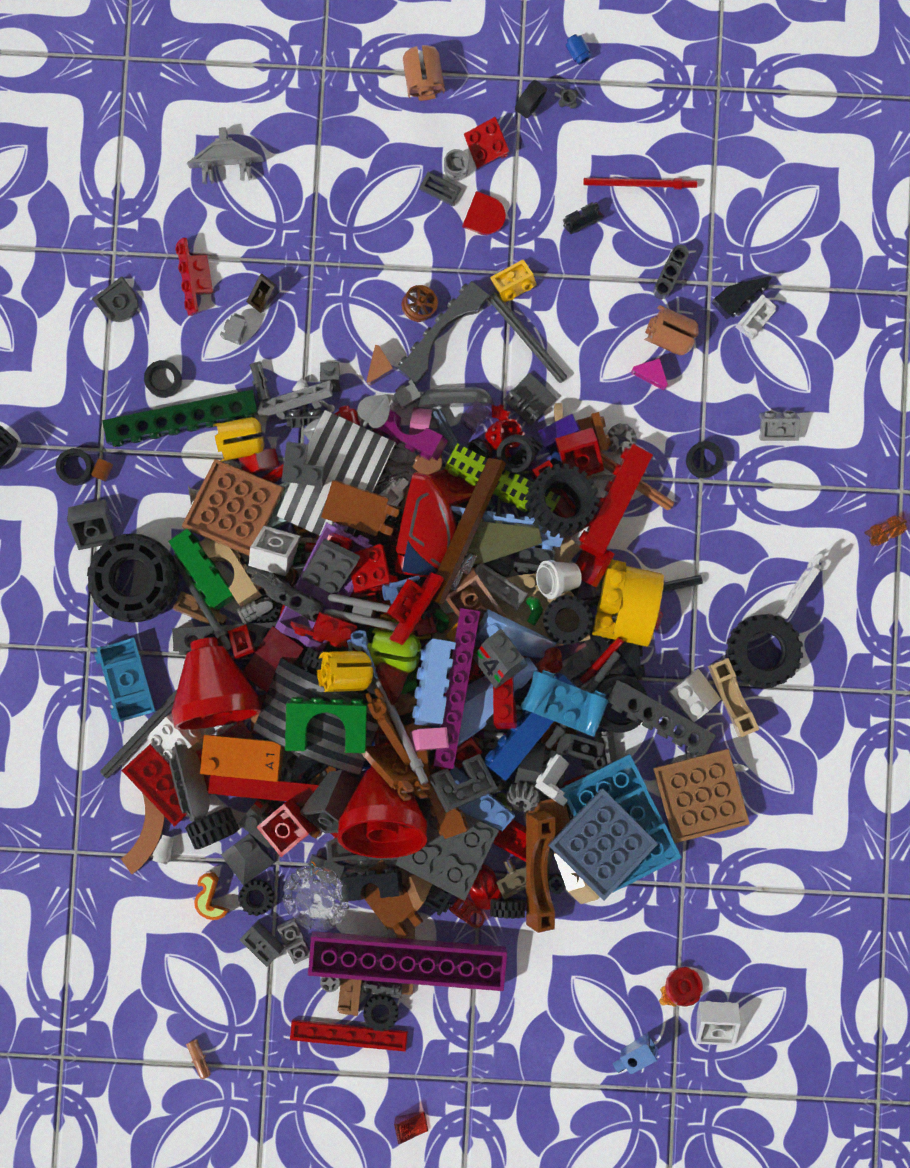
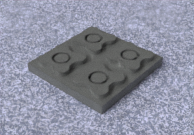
[395,798,499,901]

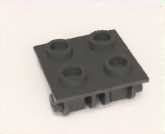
[503,372,557,426]
[284,408,324,428]

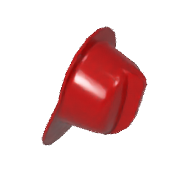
[469,864,502,910]

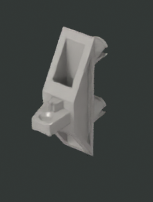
[187,127,264,184]

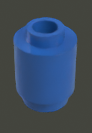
[565,34,591,65]

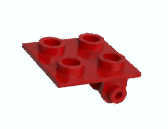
[464,117,510,169]

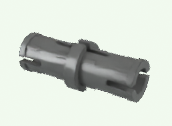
[249,361,271,402]

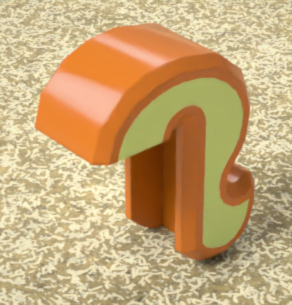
[194,871,230,920]

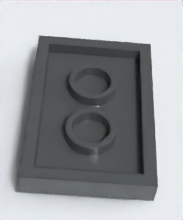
[301,538,360,594]

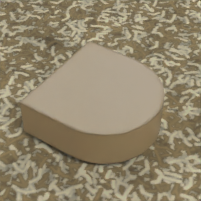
[554,403,563,422]

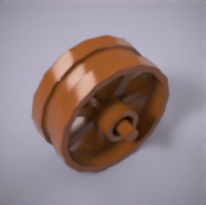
[401,285,438,322]

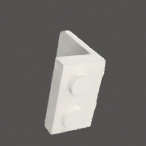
[147,713,204,763]

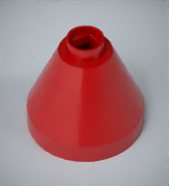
[171,637,261,730]
[338,765,427,858]

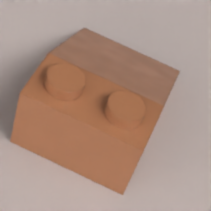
[446,566,506,625]

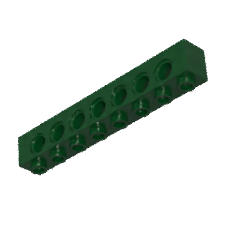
[102,390,259,447]

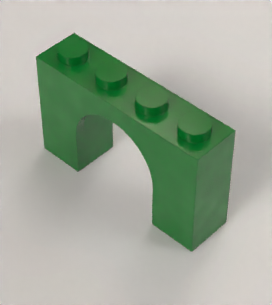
[285,697,368,753]

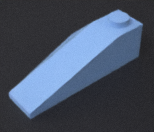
[474,609,556,659]

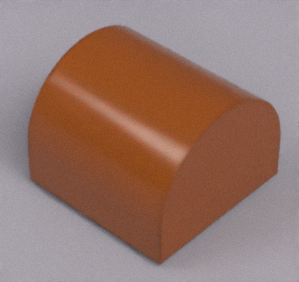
[91,458,113,482]

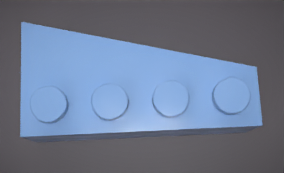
[412,639,456,728]

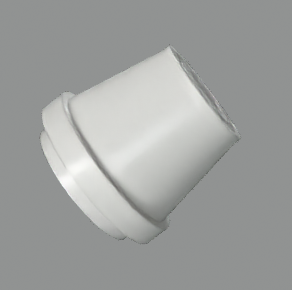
[536,560,581,599]

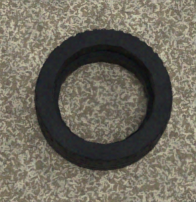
[592,674,647,733]

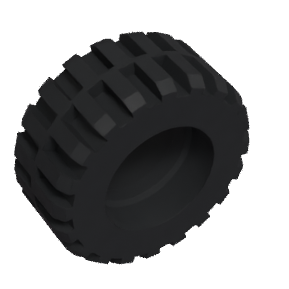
[726,614,803,688]

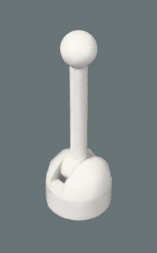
[292,378,335,412]

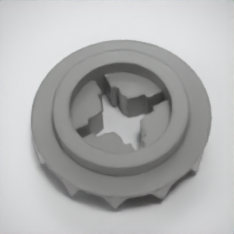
[607,423,637,454]

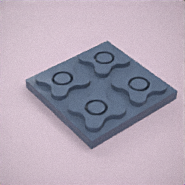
[548,788,658,901]

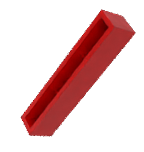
[579,444,653,558]

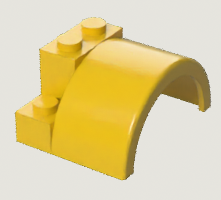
[592,559,664,647]

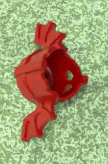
[485,404,525,459]

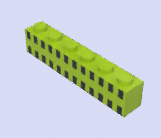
[445,443,561,512]

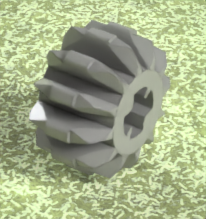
[506,781,539,813]

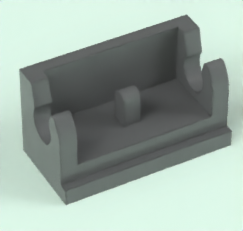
[239,920,285,967]

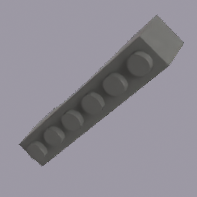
[398,281,489,386]

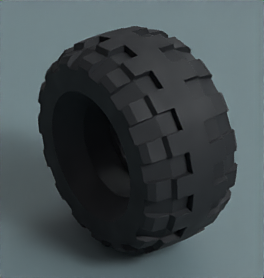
[87,533,179,623]

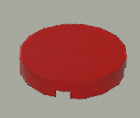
[665,967,703,1007]

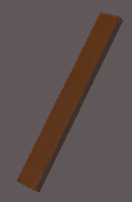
[431,458,506,605]

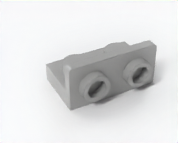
[759,411,800,441]

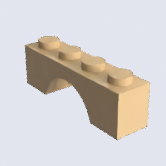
[199,538,262,607]
[707,658,759,737]

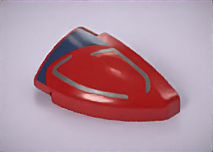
[395,472,457,578]

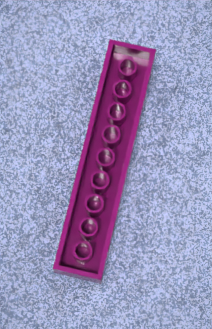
[308,931,507,991]

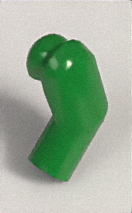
[526,596,543,626]
[432,607,449,633]

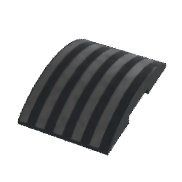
[253,658,384,775]

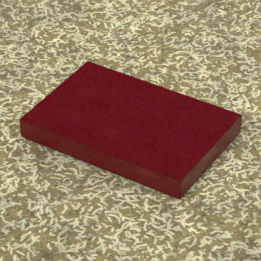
[242,626,305,692]

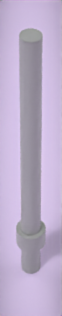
[374,676,428,785]

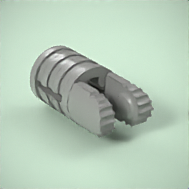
[237,597,273,624]

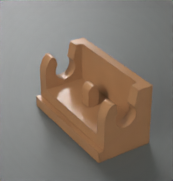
[337,978,362,1016]

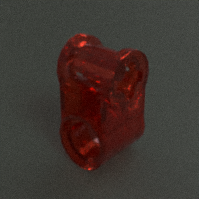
[449,898,485,928]

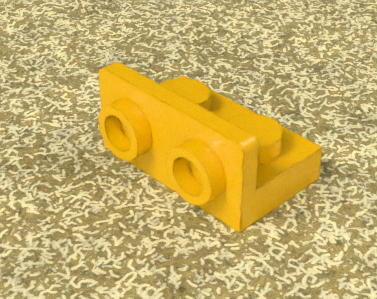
[490,260,536,303]

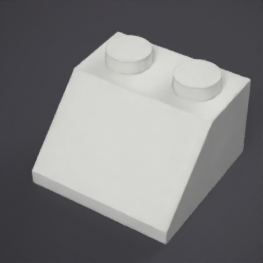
[249,526,300,576]
[667,669,721,722]
[696,1001,741,1046]

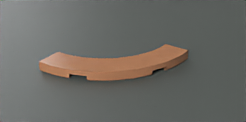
[121,793,165,874]

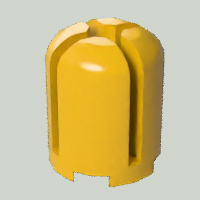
[213,417,265,462]
[317,651,373,692]

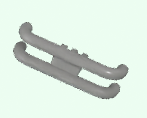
[324,594,398,631]

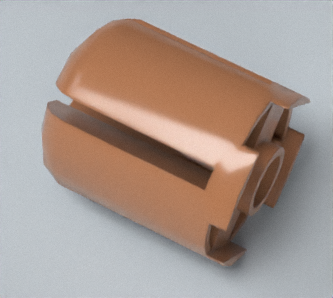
[403,45,445,101]
[644,305,699,355]

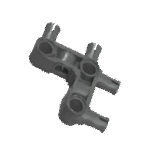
[246,565,325,622]

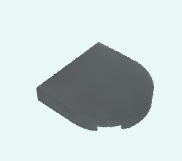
[92,276,138,322]

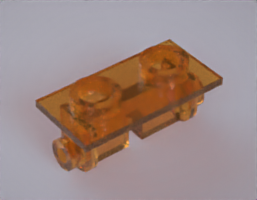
[864,516,907,546]

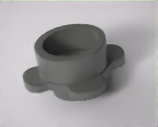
[558,89,578,109]

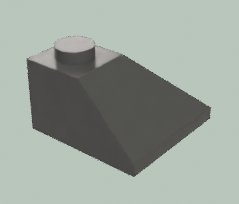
[221,833,275,886]

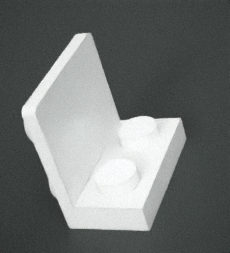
[535,754,569,807]

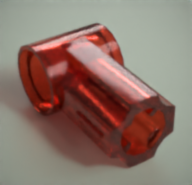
[531,647,563,680]

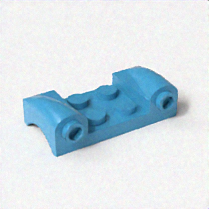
[94,637,155,723]
[520,670,609,737]

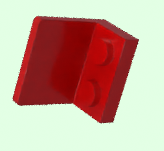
[350,544,399,594]

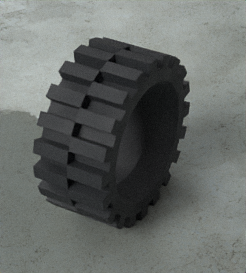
[525,464,599,538]

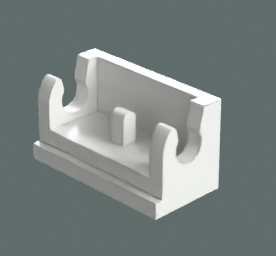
[735,294,776,340]

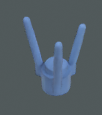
[382,576,422,604]
[347,630,378,679]

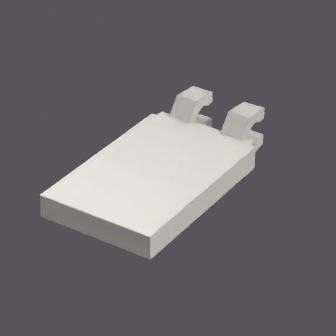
[774,554,831,619]

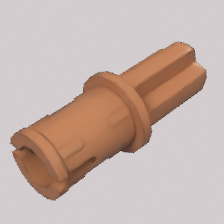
[186,1039,211,1079]

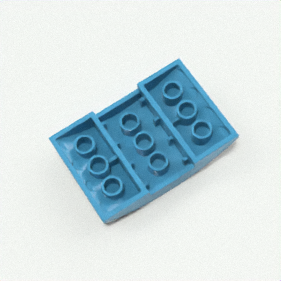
[560,754,682,893]

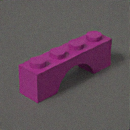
[372,409,448,461]

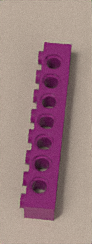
[434,608,480,769]

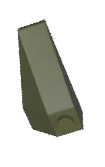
[458,519,542,565]

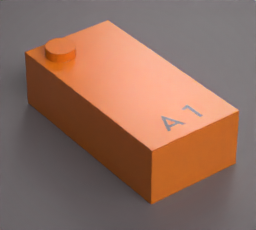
[200,735,284,781]

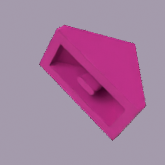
[630,358,668,391]

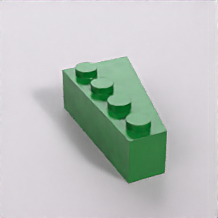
[168,528,235,611]

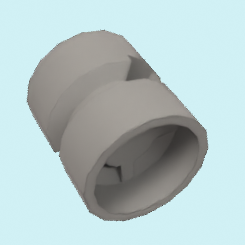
[444,149,469,181]

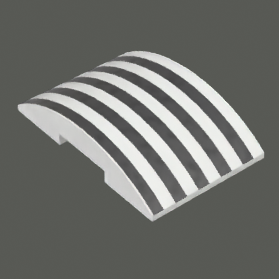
[277,410,396,536]

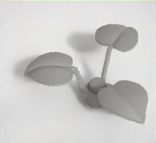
[304,395,390,441]

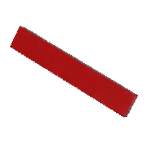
[208,775,319,803]
[290,1019,408,1052]

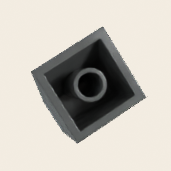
[300,770,360,834]

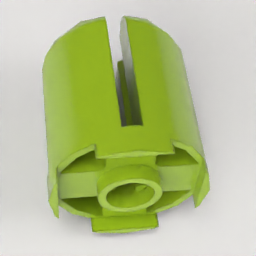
[368,628,421,673]

